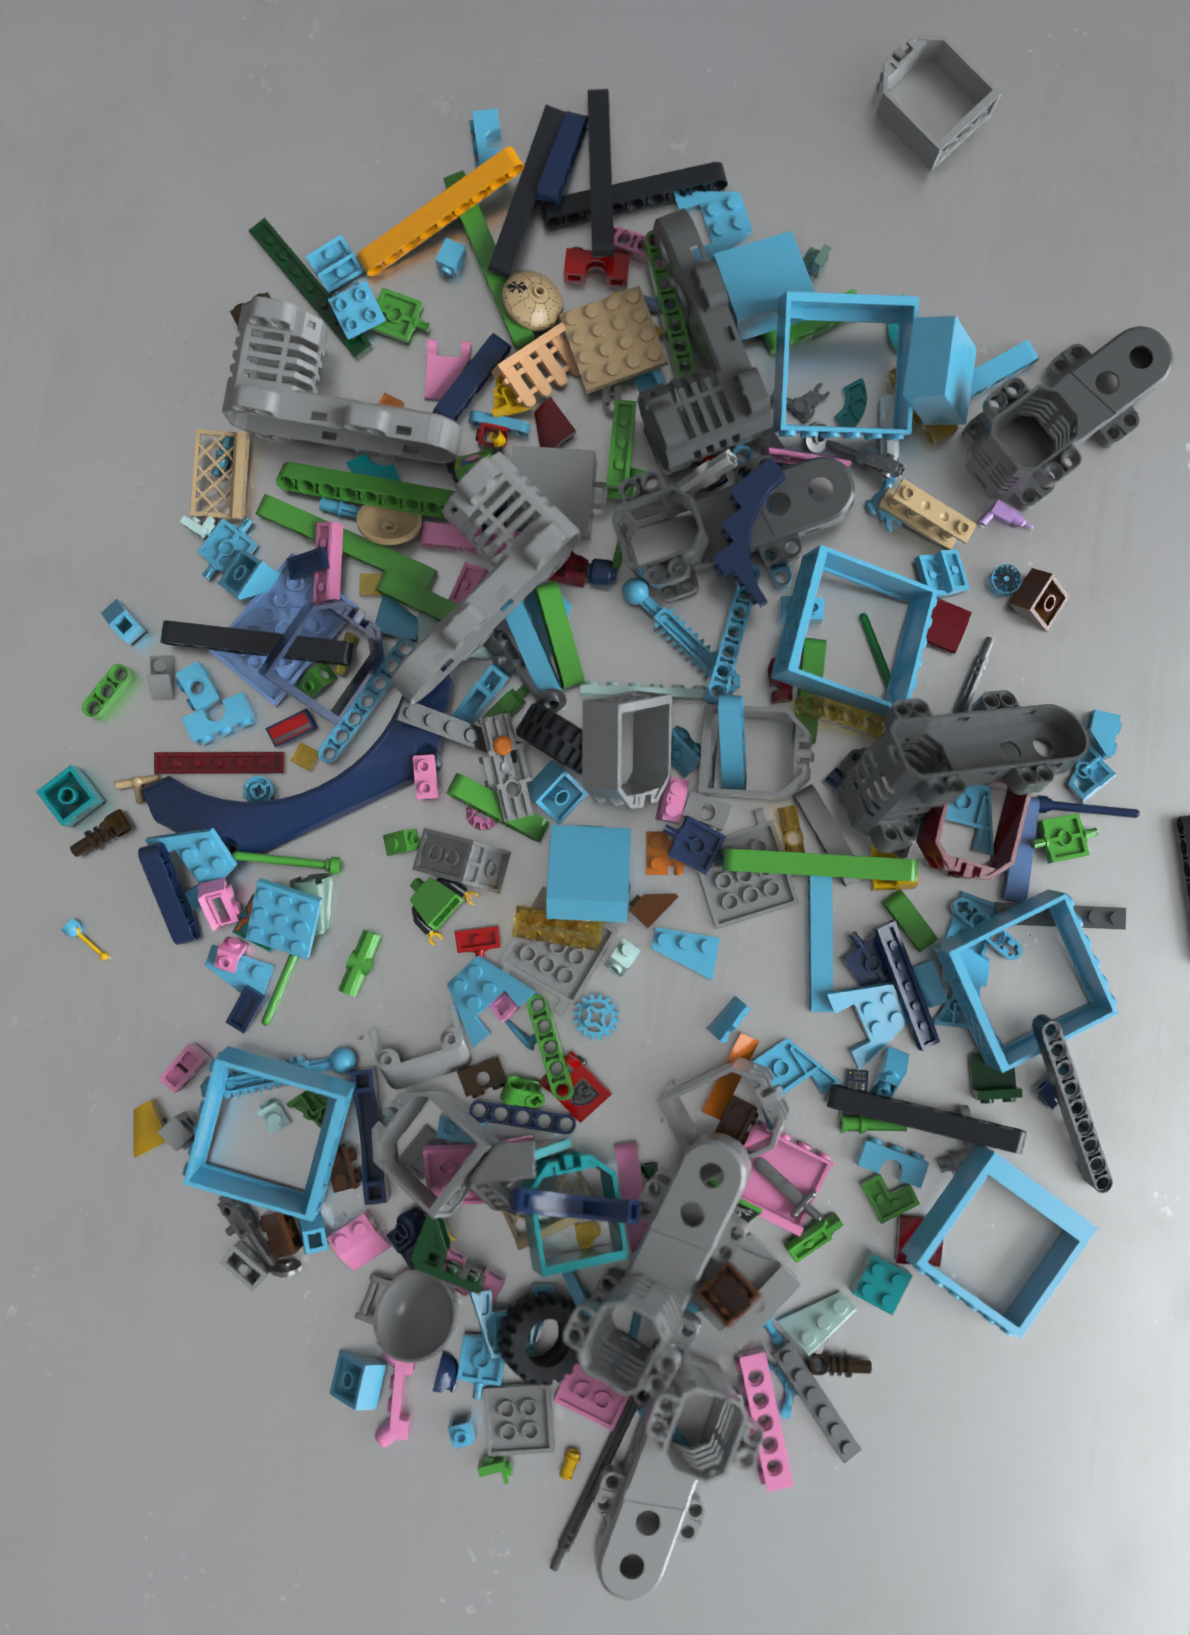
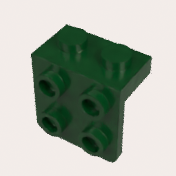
[969,1053,1023,1104]

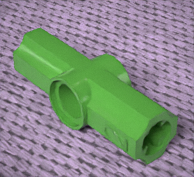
[338,929,381,997]

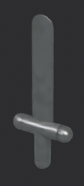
[754,1157,823,1222]

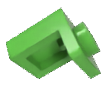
[383,829,419,856]
[477,1456,513,1484]

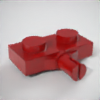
[454,925,501,958]

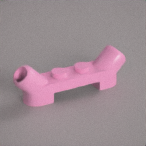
[375,1352,415,1447]

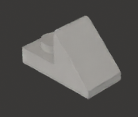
[146,655,175,700]

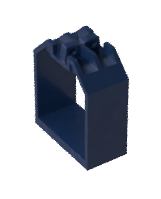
[258,599,385,726]

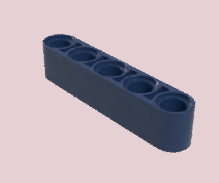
[537,111,588,204]
[432,333,512,422]
[138,842,200,945]
[469,1098,576,1135]

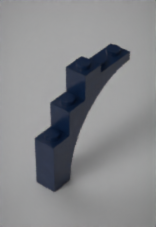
[713,457,786,608]

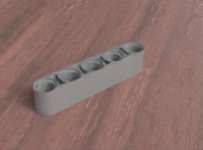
[793,784,861,887]

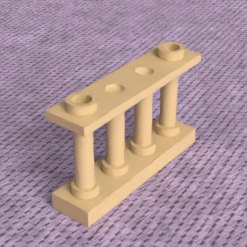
[876,478,977,550]

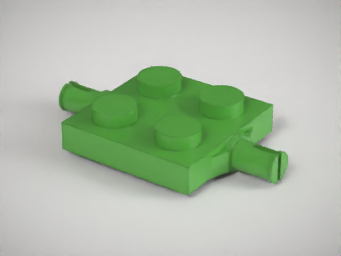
[369,287,431,344]
[1030,813,1098,864]

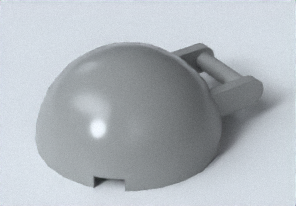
[354,1270,457,1363]

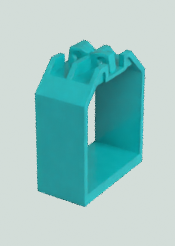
[519,1151,629,1277]

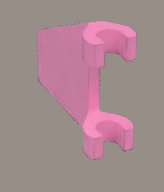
[424,339,471,400]

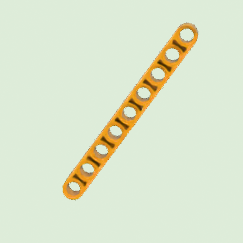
[356,146,524,277]

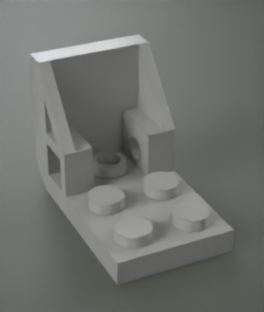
[412,828,511,894]

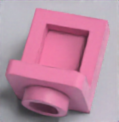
[214,937,248,973]

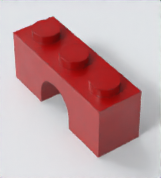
[564,246,630,288]

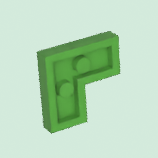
[860,1173,920,1224]

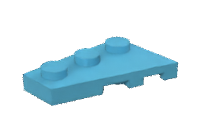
[651,927,720,981]
[204,945,275,1007]

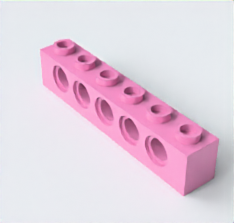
[735,1346,794,1492]

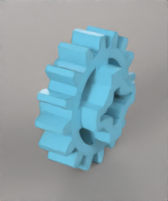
[573,993,620,1041]

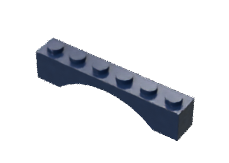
[350,1067,390,1205]

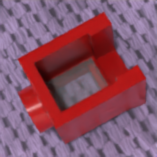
[475,422,509,454]

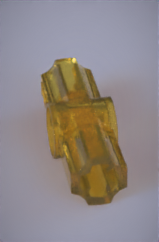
[777,805,805,853]

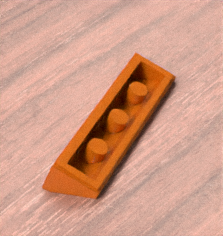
[701,1031,759,1120]

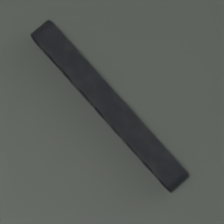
[587,88,614,258]
[488,104,566,279]
[540,162,728,229]
[160,620,354,666]
[1032,1014,1113,1193]
[826,1084,1027,1154]

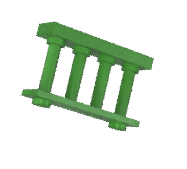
[606,399,637,500]

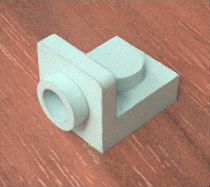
[179,515,217,540]
[256,1099,292,1134]

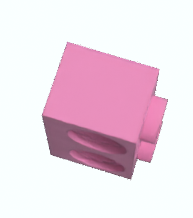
[159,1043,210,1093]

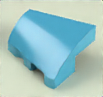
[375,595,417,643]
[1068,744,1116,804]
[942,936,990,986]

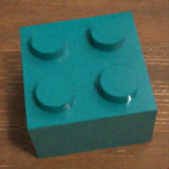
[36,765,105,828]
[849,1249,913,1316]

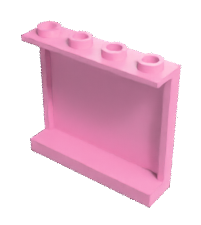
[740,1121,835,1236]

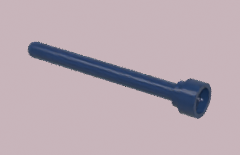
[1036,795,1140,818]

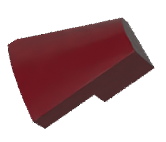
[534,397,576,448]

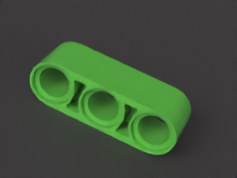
[82,664,135,720]
[882,889,938,953]

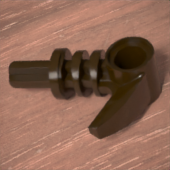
[70,809,133,857]
[805,1338,872,1378]

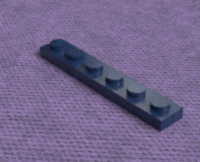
[873,920,940,1051]

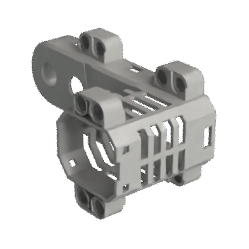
[222,296,462,463]
[390,452,581,704]
[563,1133,751,1396]
[592,1354,764,1600]

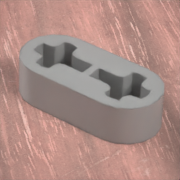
[602,382,622,417]

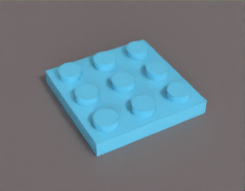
[245,878,323,959]

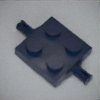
[663,816,727,875]
[842,931,896,990]

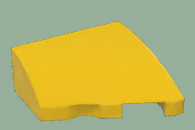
[133,1099,166,1158]

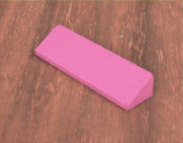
[763,445,852,468]
[313,521,343,610]

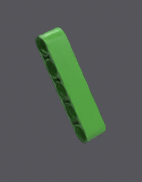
[762,289,857,353]
[375,570,458,622]
[534,580,585,689]
[793,637,827,744]
[446,773,550,842]
[527,995,574,1101]

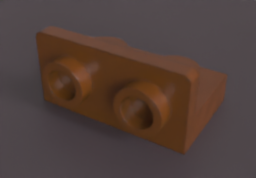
[714,1095,759,1145]
[330,1142,362,1193]

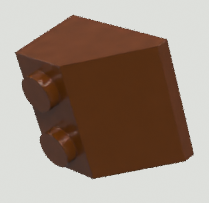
[1009,568,1070,632]
[628,894,679,929]
[259,1210,303,1259]

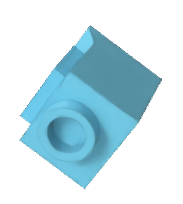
[448,1415,477,1449]

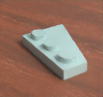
[777,1292,857,1356]

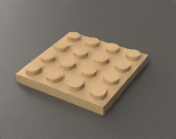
[559,285,668,394]

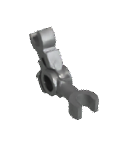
[770,383,830,422]

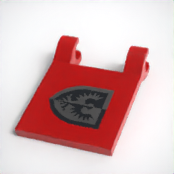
[540,1051,612,1123]

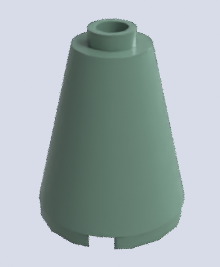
[289,873,334,935]

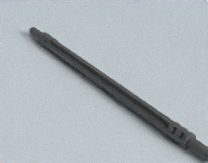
[895,637,995,859]
[549,1338,661,1572]

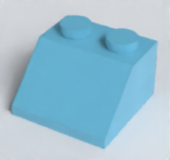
[217,548,280,600]
[527,760,588,825]
[329,1350,386,1410]

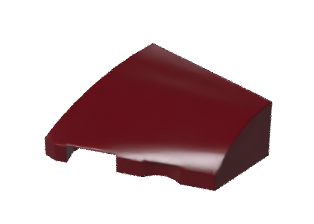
[548,551,589,587]

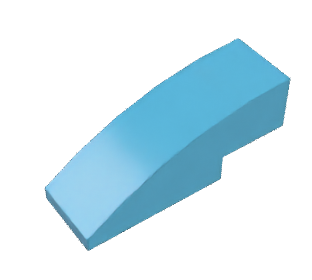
[452,664,512,724]

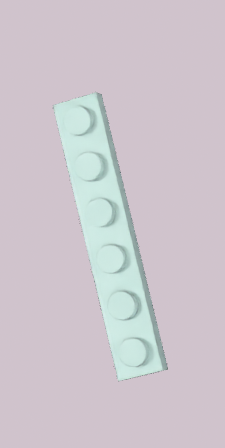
[580,681,706,701]

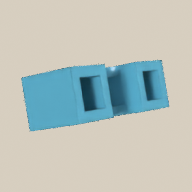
[469,108,502,168]
[182,692,256,745]
[855,1136,929,1188]

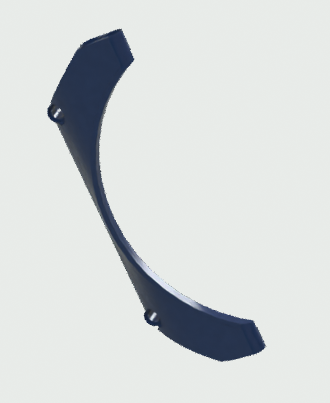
[142,664,454,866]

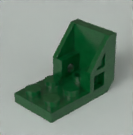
[411,1215,486,1295]

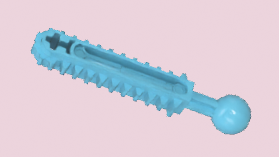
[622,578,740,694]
[200,1047,356,1099]

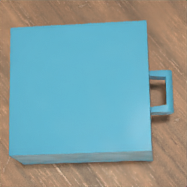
[713,231,815,340]
[903,316,977,425]
[546,825,631,923]

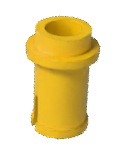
[559,1448,581,1480]

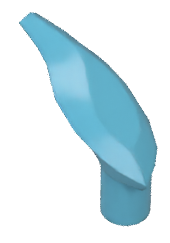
[506,1020,537,1050]

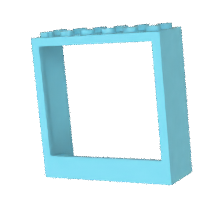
[772,291,919,441]
[771,545,938,718]
[933,889,1119,1073]
[182,1046,355,1222]
[901,1144,1098,1339]

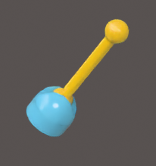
[61,918,108,961]

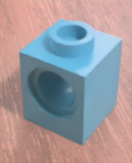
[435,238,467,277]

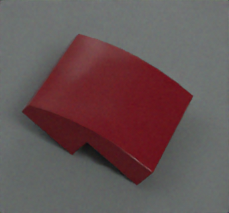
[926,598,972,654]
[895,1215,943,1267]

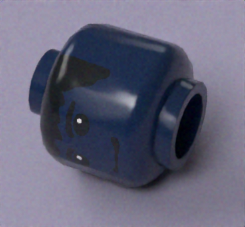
[586,558,618,588]
[396,1206,428,1240]

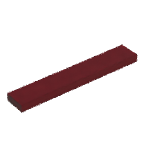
[154,752,285,774]

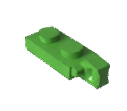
[477,684,529,725]
[784,1212,844,1263]

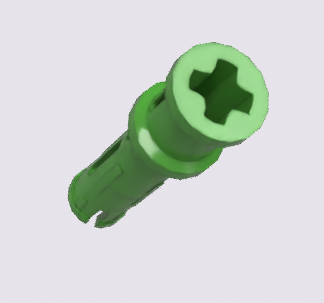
[839,1113,908,1134]

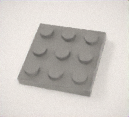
[483,1383,554,1457]

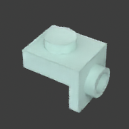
[604,938,641,977]

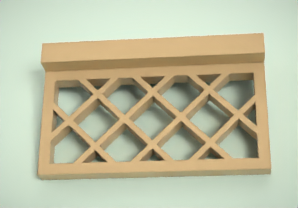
[190,429,250,521]
[502,1170,592,1251]

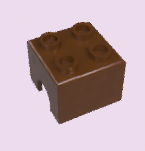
[696,1260,763,1328]

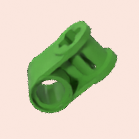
[500,1076,545,1108]

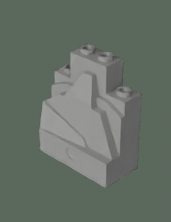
[690,1218,801,1351]

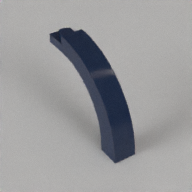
[509,1188,640,1224]

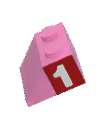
[326,1209,391,1271]

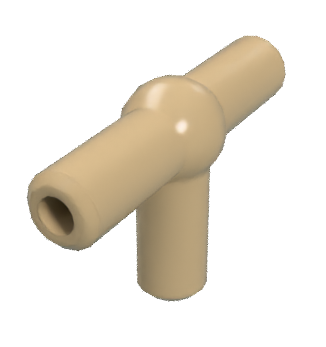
[114,774,159,804]

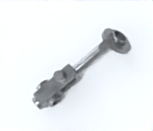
[803,422,905,479]
[486,628,566,712]
[217,1196,302,1278]

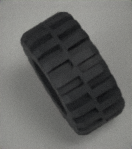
[516,703,582,775]
[497,1292,580,1386]

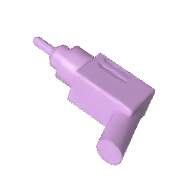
[977,500,1033,529]

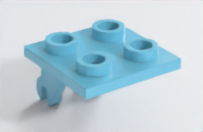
[328,281,386,340]

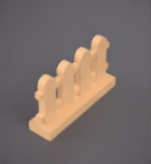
[491,322,580,409]

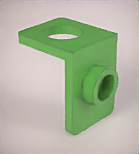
[296,663,337,699]

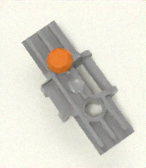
[479,712,534,822]

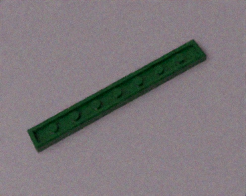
[248,217,372,360]

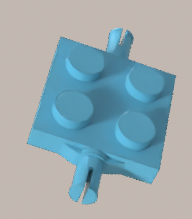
[197,517,259,580]
[457,1333,504,1399]

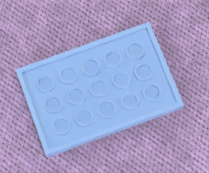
[209,553,359,706]

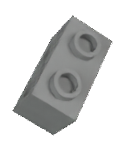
[158,1112,196,1151]

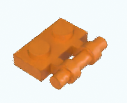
[646,831,685,875]

